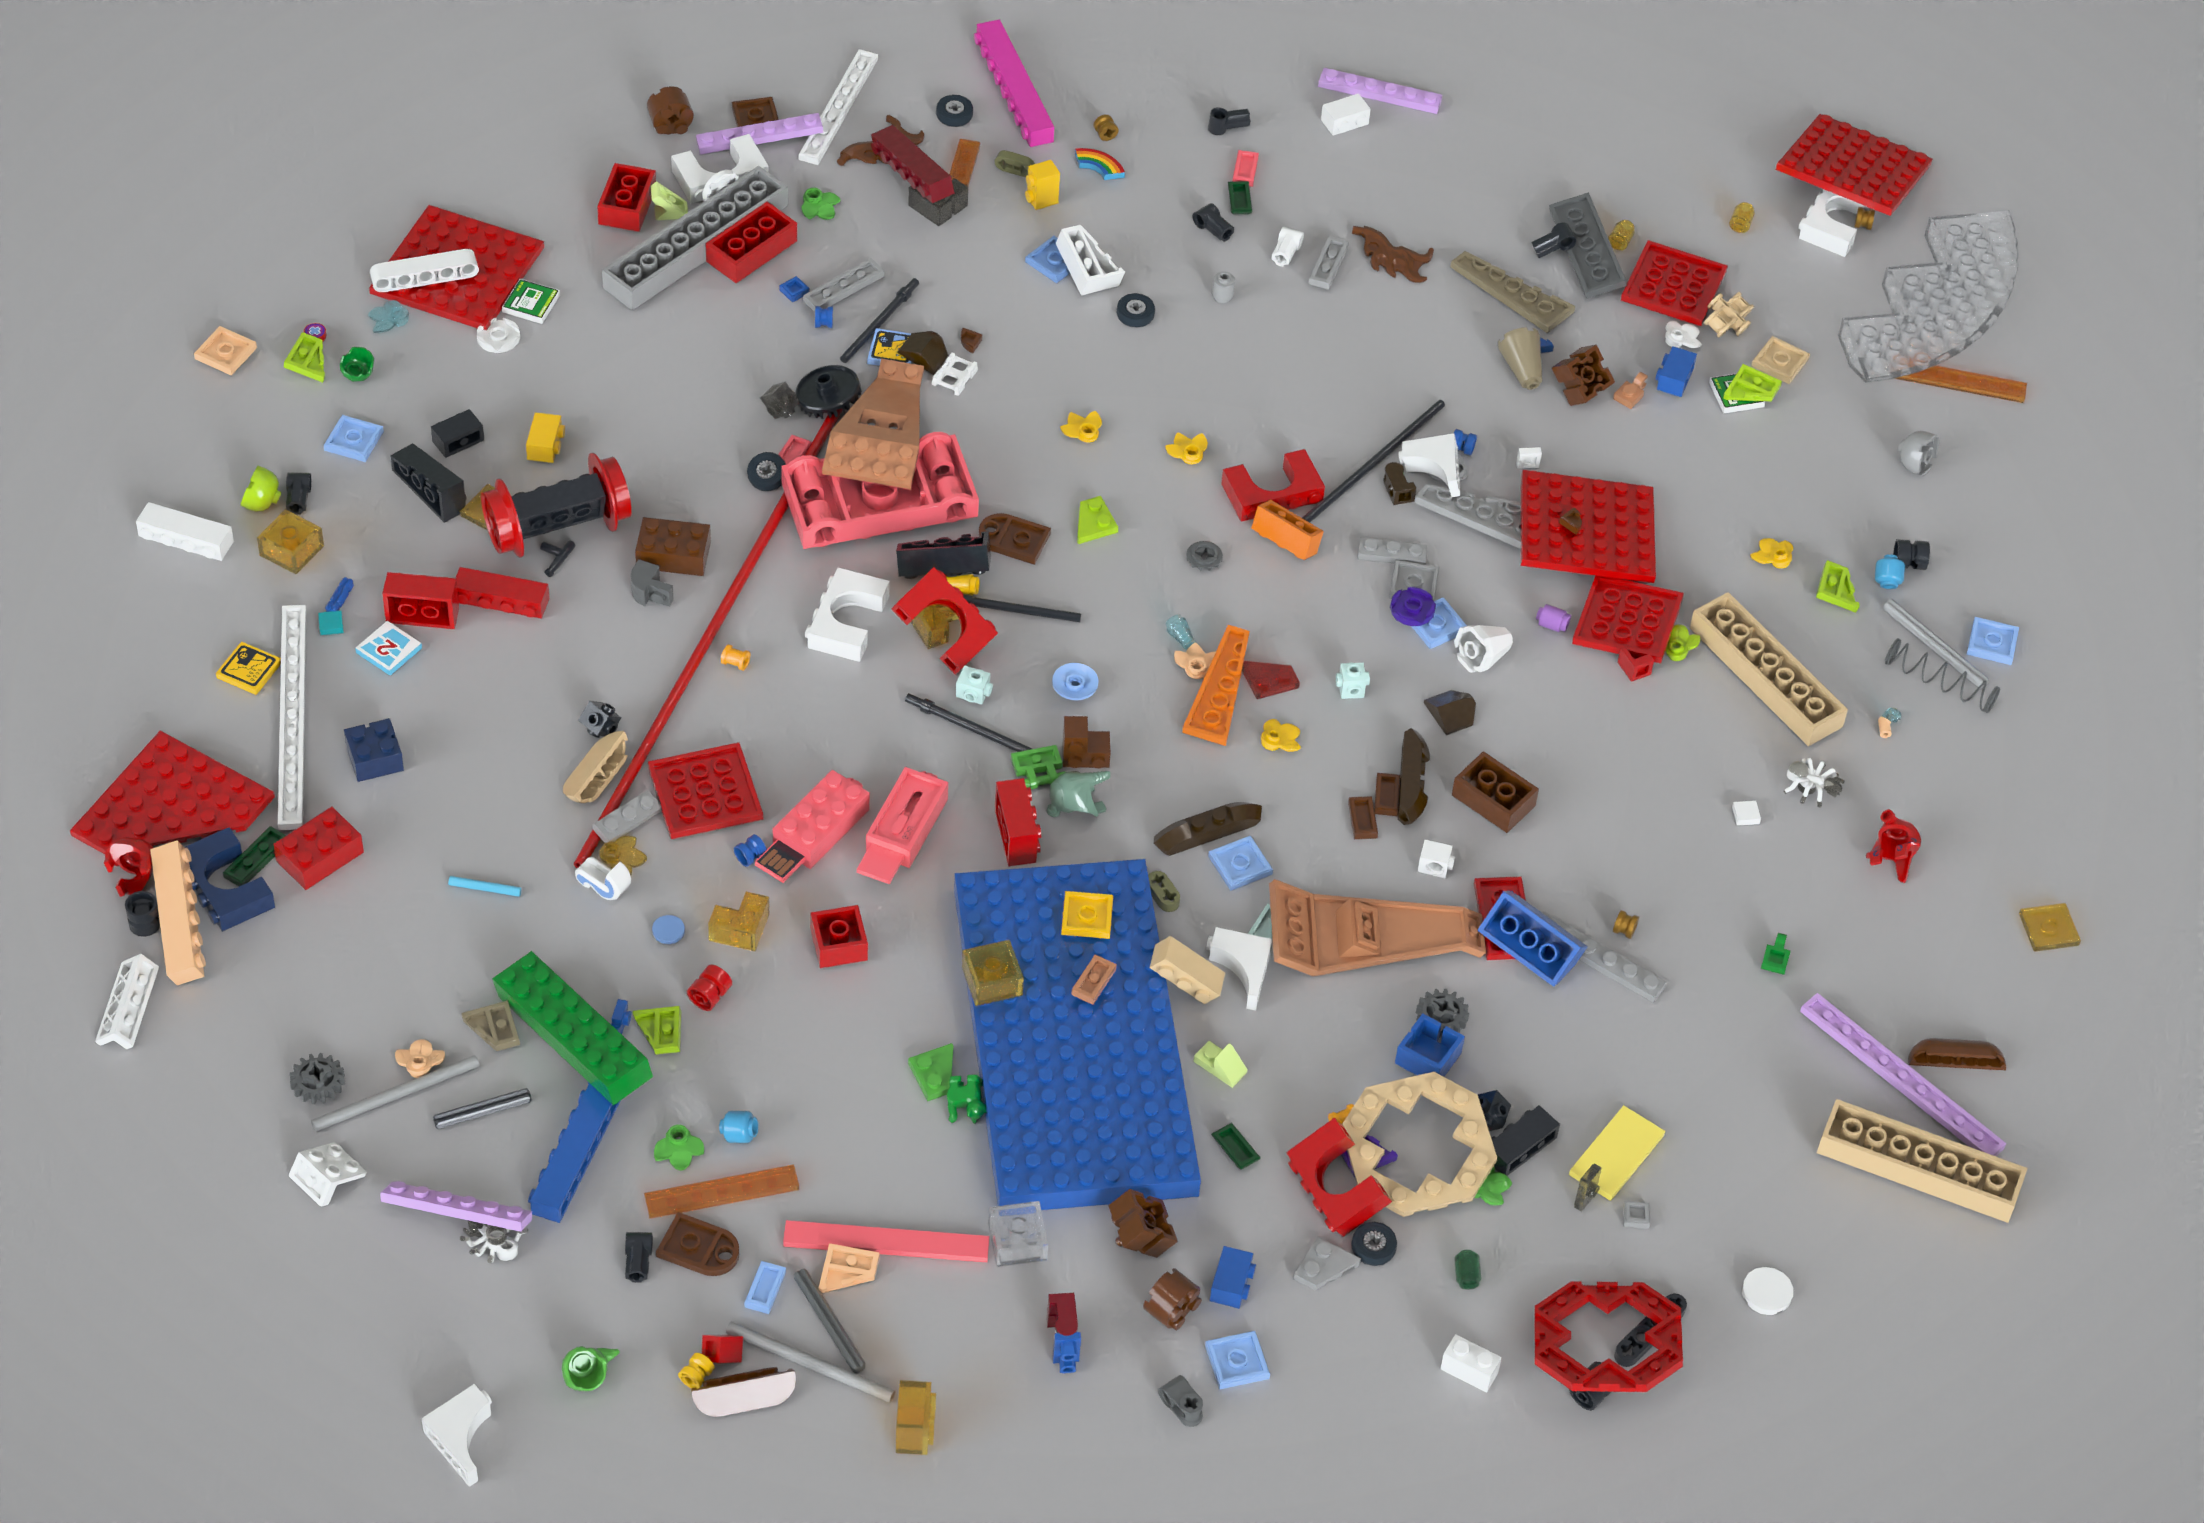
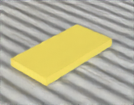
[1569,1105,1665,1201]

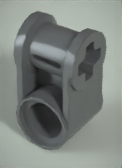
[1158,1375,1203,1427]

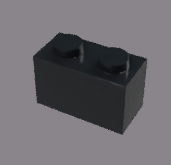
[431,409,484,458]

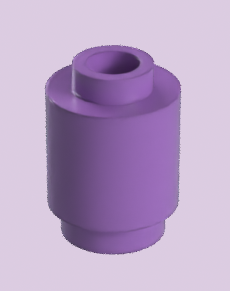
[1536,604,1571,632]

